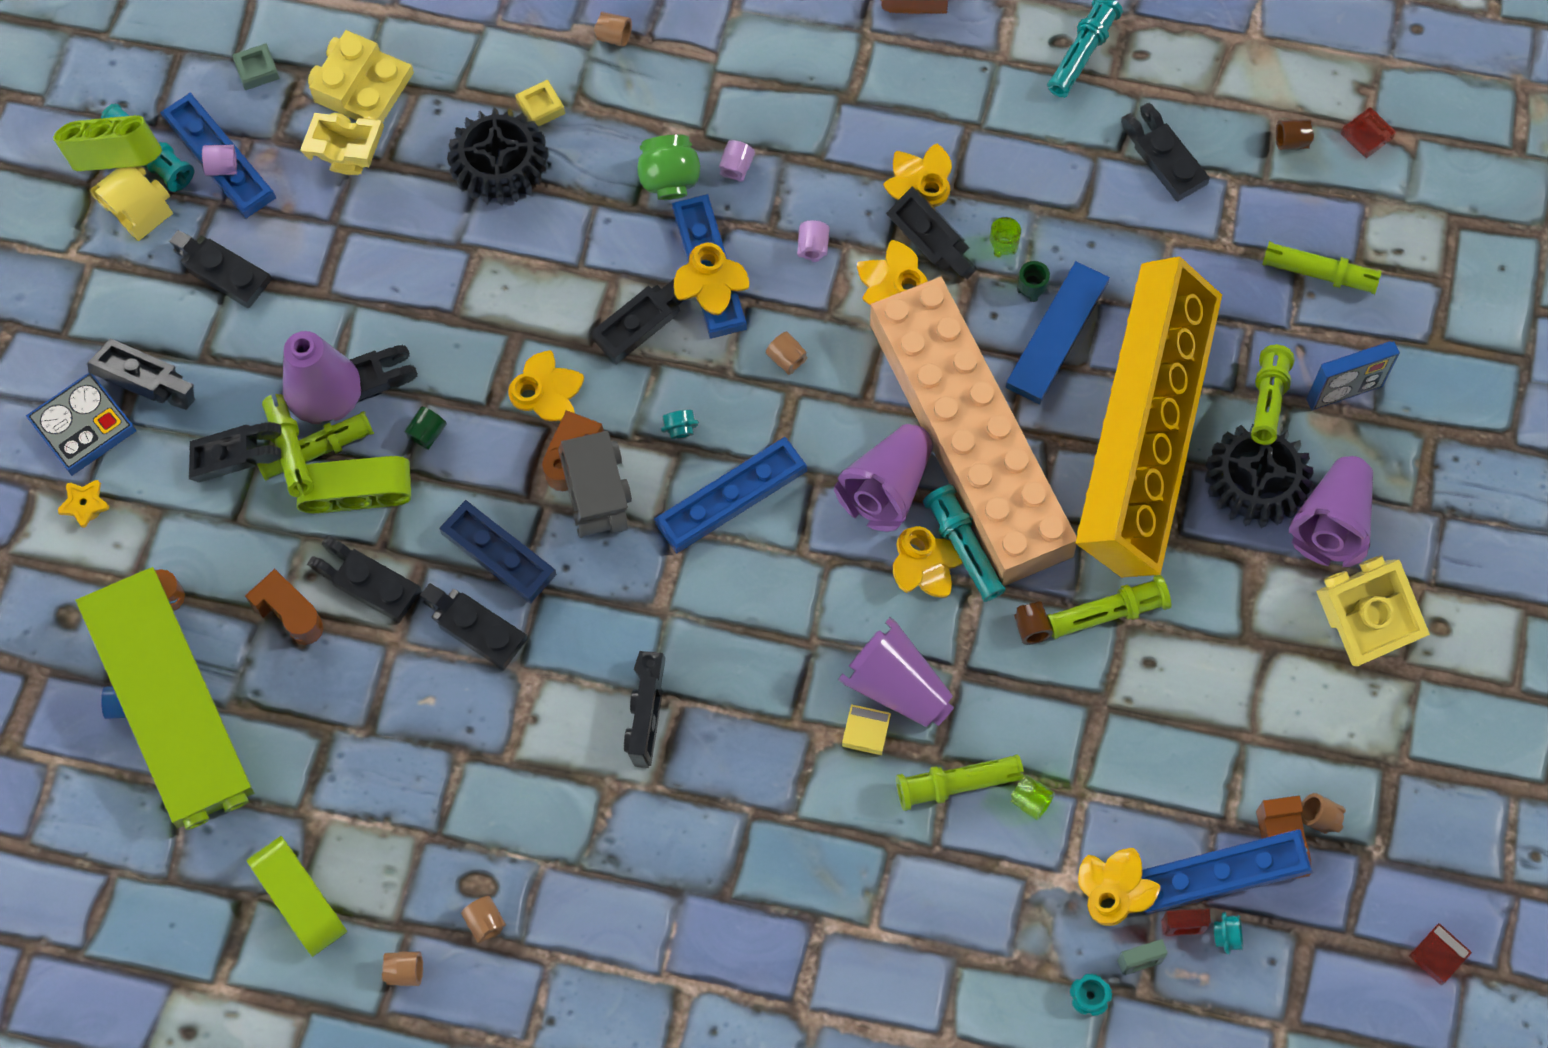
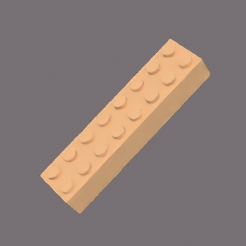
[870,276,1077,586]

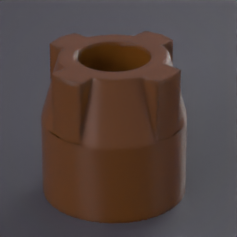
[1276,119,1314,150]
[1014,601,1053,645]

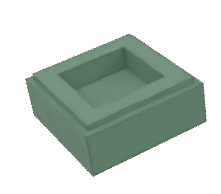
[232,43,280,91]
[1117,939,1168,975]

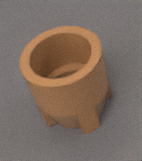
[594,12,632,47]
[766,331,807,375]
[1301,793,1346,834]
[461,896,506,943]
[382,952,423,986]

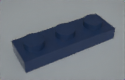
[439,500,557,604]

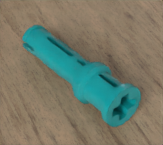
[1047,0,1123,98]
[101,103,195,192]
[922,484,1006,602]

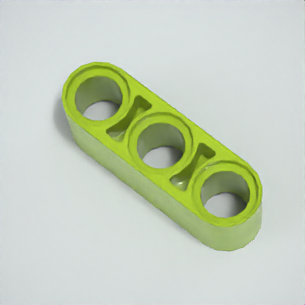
[53,115,162,171]
[297,456,411,514]
[246,836,348,957]

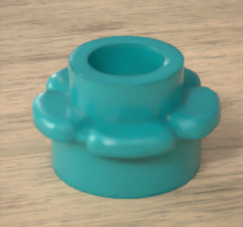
[661,410,699,439]
[1214,912,1243,954]
[1069,974,1112,1016]

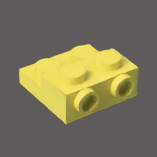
[308,30,414,123]
[1316,555,1430,666]

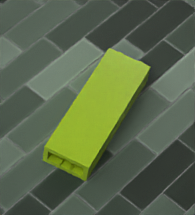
[75,567,255,830]

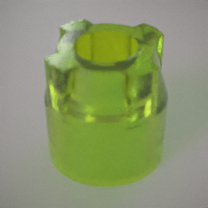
[990,217,1021,257]
[1010,774,1055,820]

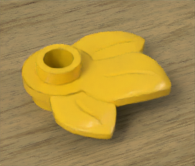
[883,143,952,207]
[857,240,928,305]
[673,243,749,315]
[508,350,584,421]
[892,526,963,598]
[1078,848,1161,926]

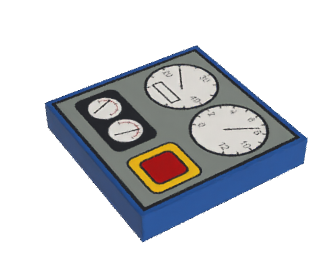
[1306,341,1400,411]
[26,373,136,476]

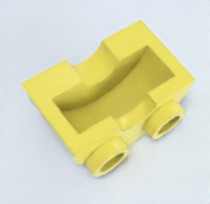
[300,113,384,175]
[89,166,173,242]

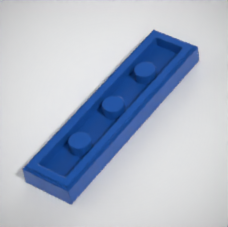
[160,92,276,219]
[672,194,747,339]
[1005,261,1110,405]
[654,437,807,554]
[1142,829,1313,915]

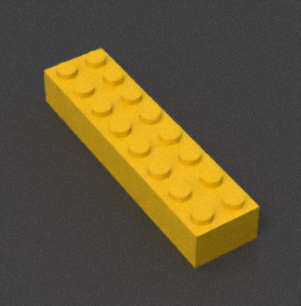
[1075,256,1222,578]

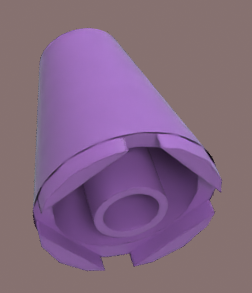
[283,331,361,424]
[834,424,933,532]
[1289,456,1373,567]
[838,617,954,727]

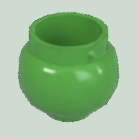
[637,134,700,200]

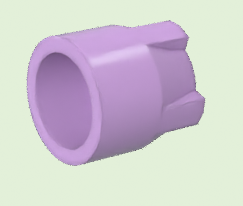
[719,140,755,182]
[202,145,237,176]
[797,220,829,262]

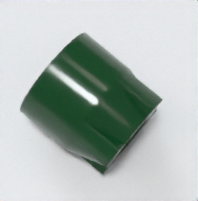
[1017,261,1050,302]
[404,406,447,450]

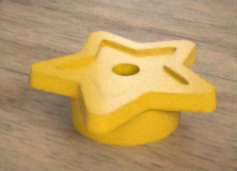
[58,480,109,528]

